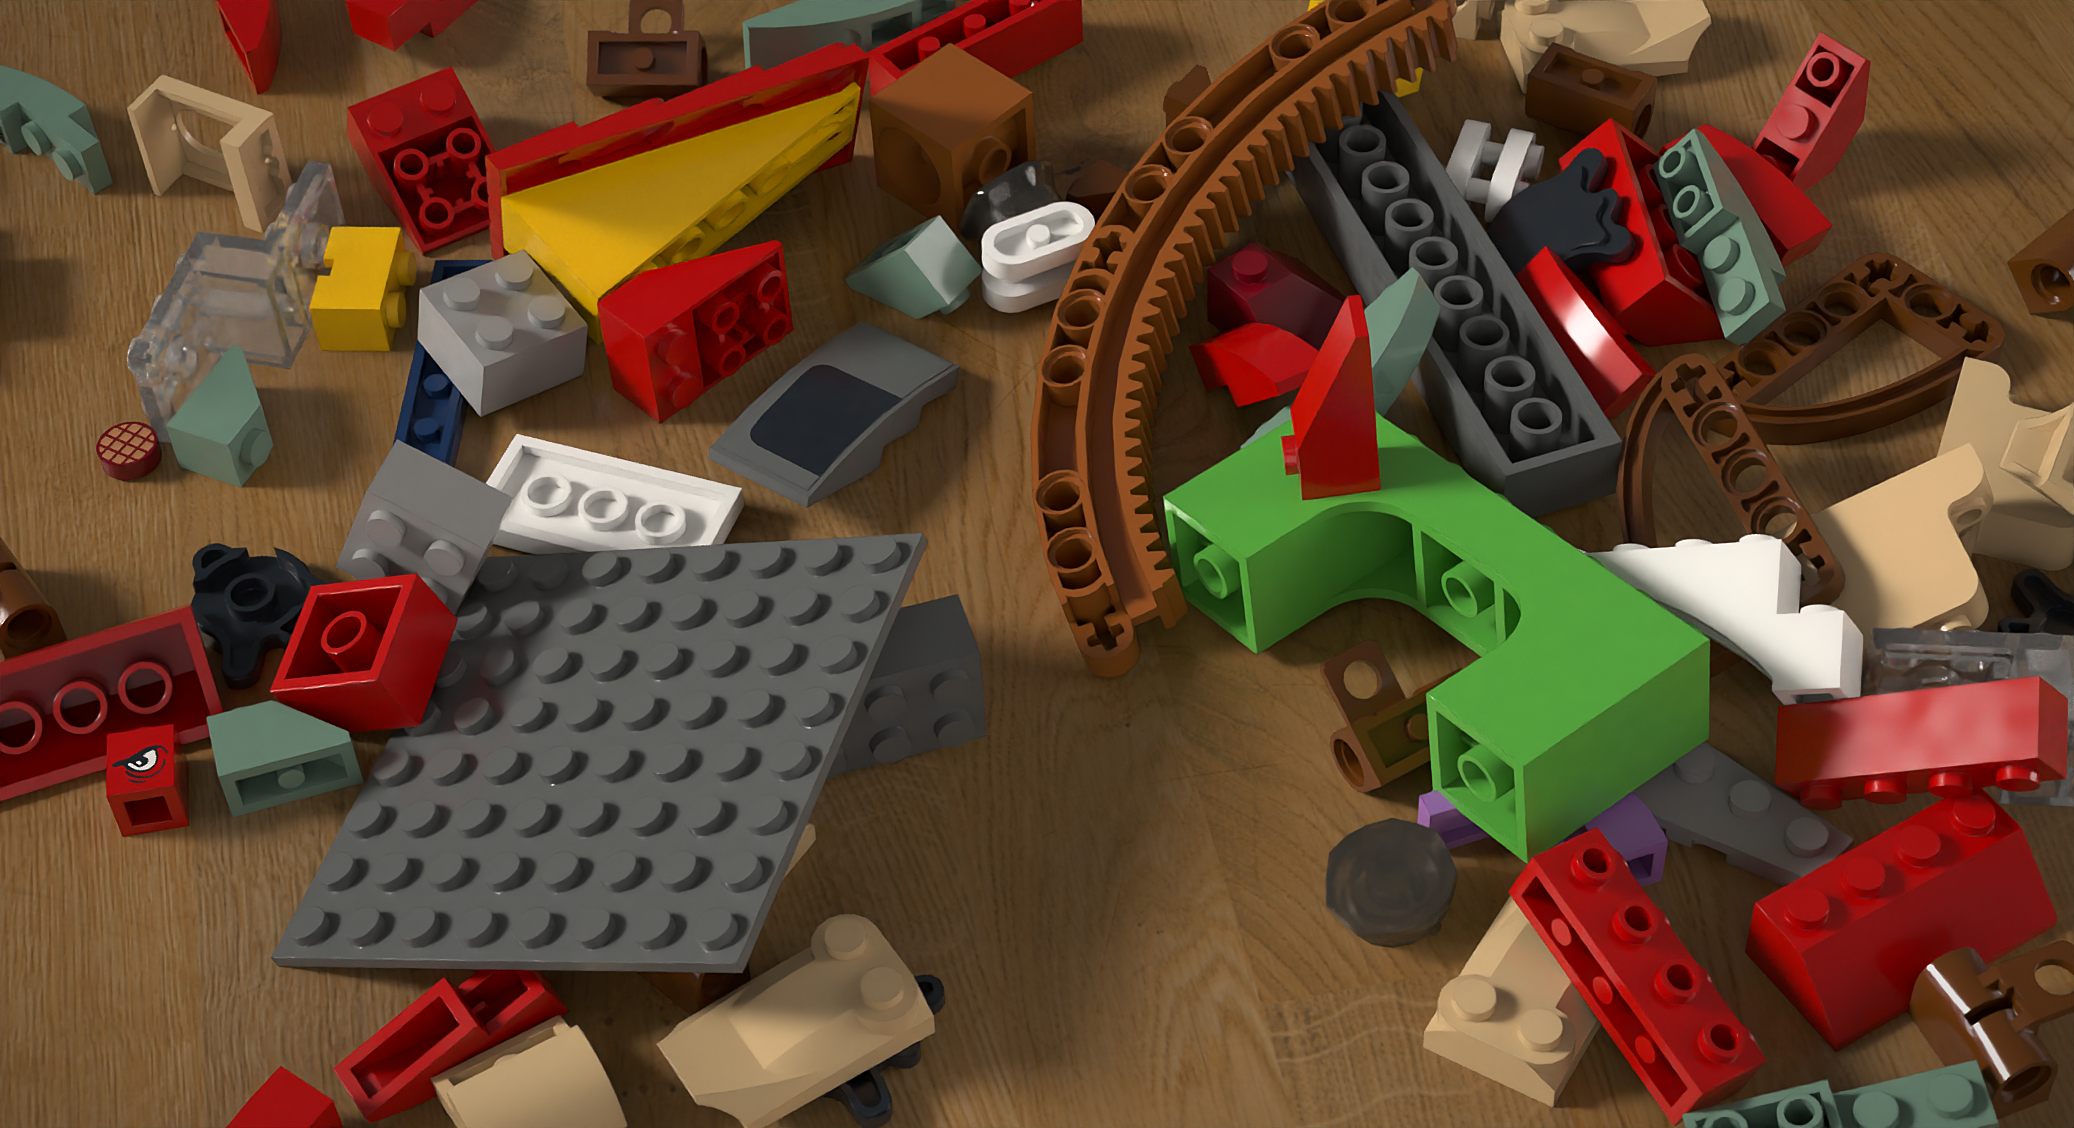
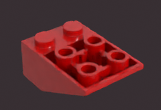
[347,66,496,256]
[597,240,794,424]

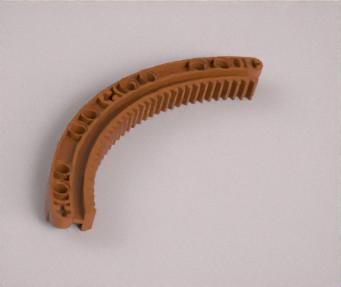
[1030,0,1458,678]

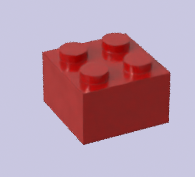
[270,573,458,733]

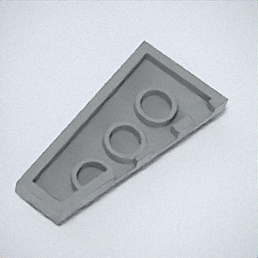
[1633,741,1854,887]

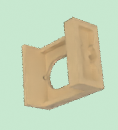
[127,74,296,233]

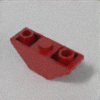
[1751,32,1871,192]

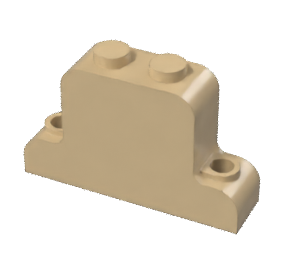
[1937,357,2074,571]
[1768,441,1994,678]

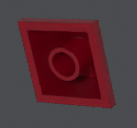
[1207,242,1347,351]

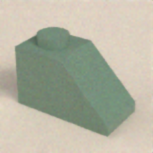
[844,215,983,319]
[166,345,274,487]
[206,700,364,817]

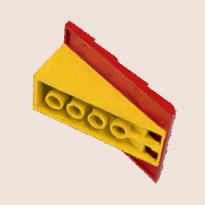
[485,42,870,345]

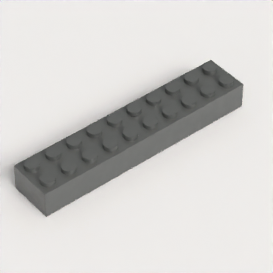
[1285,90,1622,518]

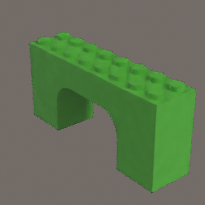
[1163,409,1710,864]

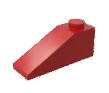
[1281,295,1381,501]

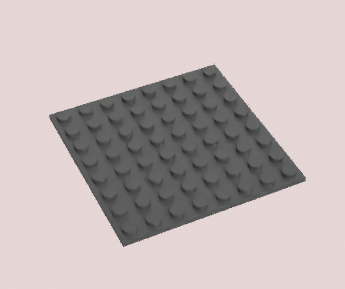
[271,533,928,973]

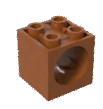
[869,43,1037,237]

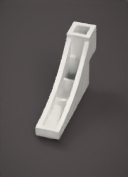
[1578,534,1863,705]

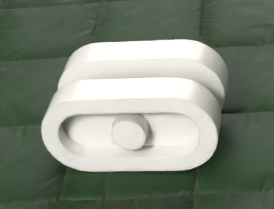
[1446,119,1544,223]
[982,202,1095,313]

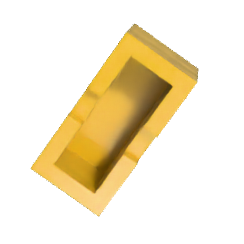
[309,227,417,351]

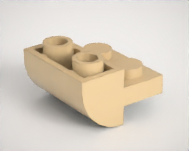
[430,1015,627,1128]

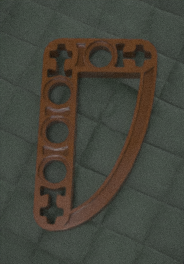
[1693,252,2005,445]
[1618,353,1845,678]

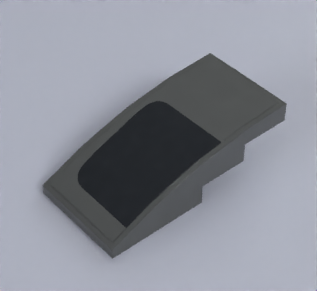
[708,321,960,508]

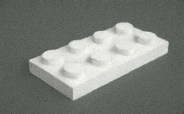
[486,434,745,555]

